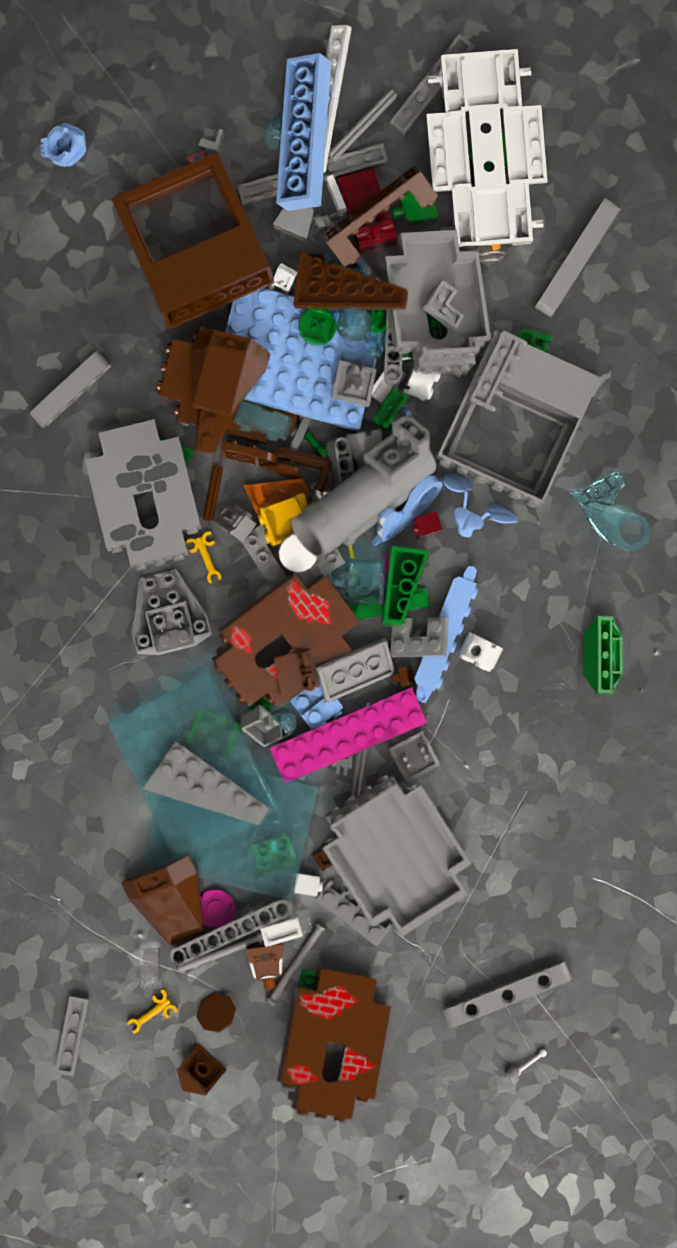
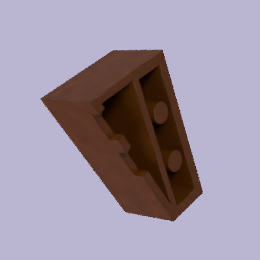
[194,407,238,455]

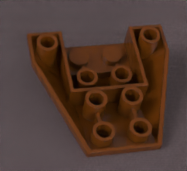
[191,330,271,416]
[121,855,204,946]

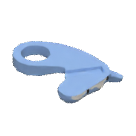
[372,476,443,546]

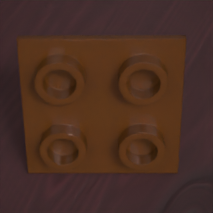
[274,649,319,696]

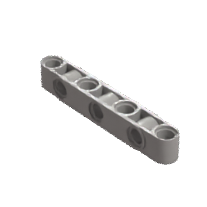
[442,961,572,1028]

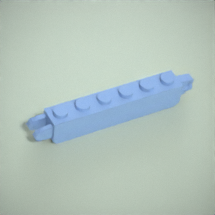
[414,566,478,703]

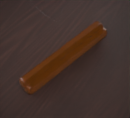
[203,465,223,522]

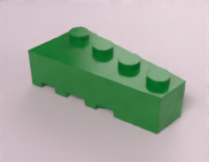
[381,546,430,627]

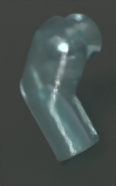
[369,333,385,359]

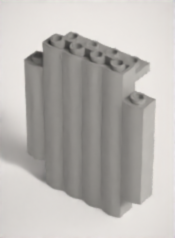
[323,774,471,936]

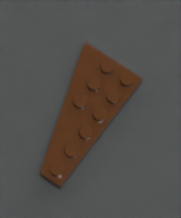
[293,252,408,310]

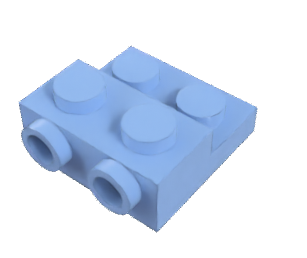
[290,679,343,729]

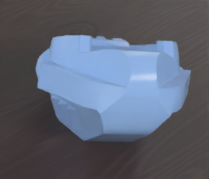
[40,122,86,167]

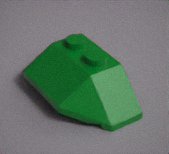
[583,616,623,694]

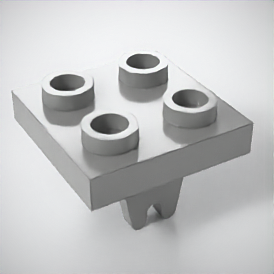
[331,360,377,407]
[389,731,440,783]

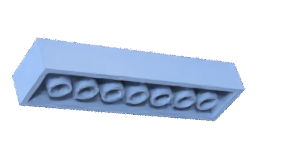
[276,53,331,211]

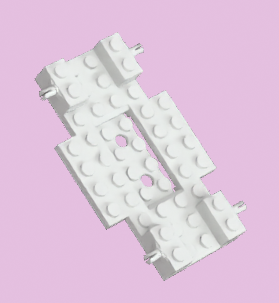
[426,49,548,250]

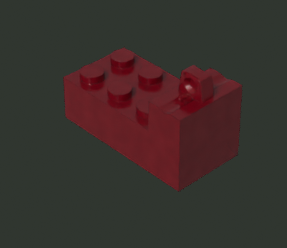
[337,168,397,255]

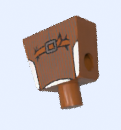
[246,943,283,989]

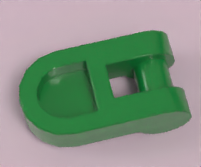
[516,329,552,353]

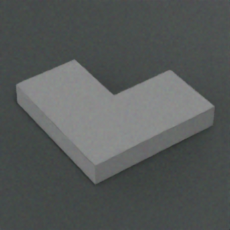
[423,279,464,332]

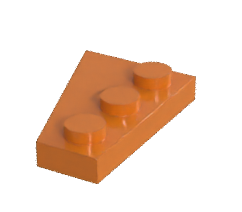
[243,478,311,516]

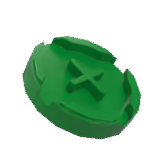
[298,309,337,346]

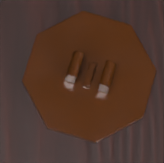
[197,993,236,1033]

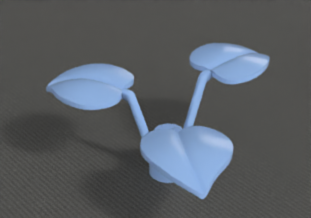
[441,473,518,537]

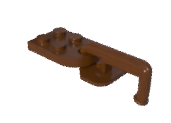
[221,440,331,493]

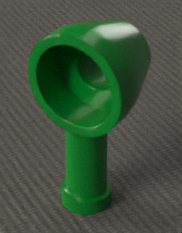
[304,431,328,459]

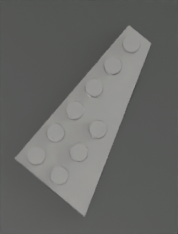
[143,741,270,825]

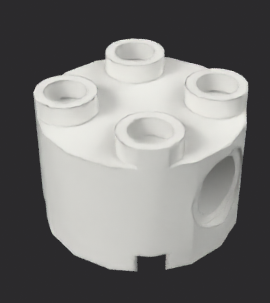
[403,365,441,402]
[458,632,503,672]

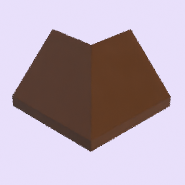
[177,1044,226,1096]

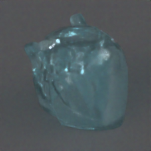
[336,309,372,344]

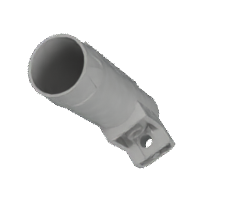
[292,416,436,558]

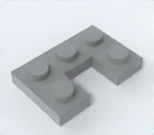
[390,617,449,657]

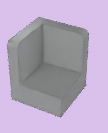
[198,128,224,154]

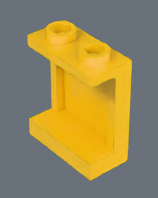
[257,493,308,546]

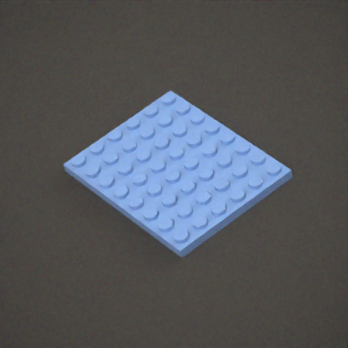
[225,288,382,431]

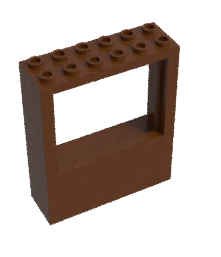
[111,153,275,329]

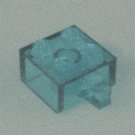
[330,558,385,604]

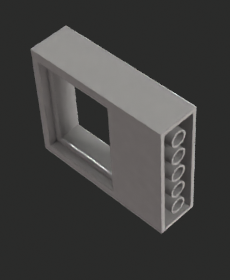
[436,330,601,508]

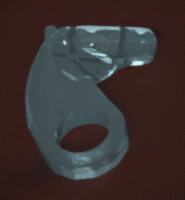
[569,472,651,552]

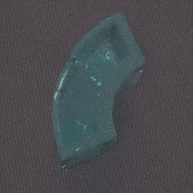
[234,401,292,442]

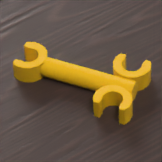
[186,532,222,584]
[127,989,178,1034]

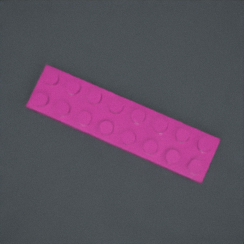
[270,687,427,784]

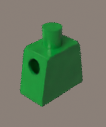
[391,191,438,225]

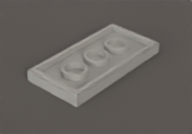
[315,638,396,703]

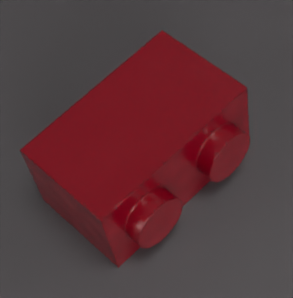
[411,511,442,540]

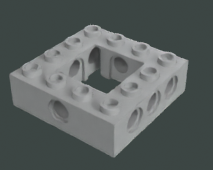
[242,500,346,589]

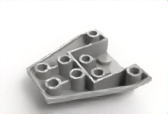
[132,569,212,655]

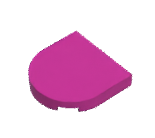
[200,889,235,932]

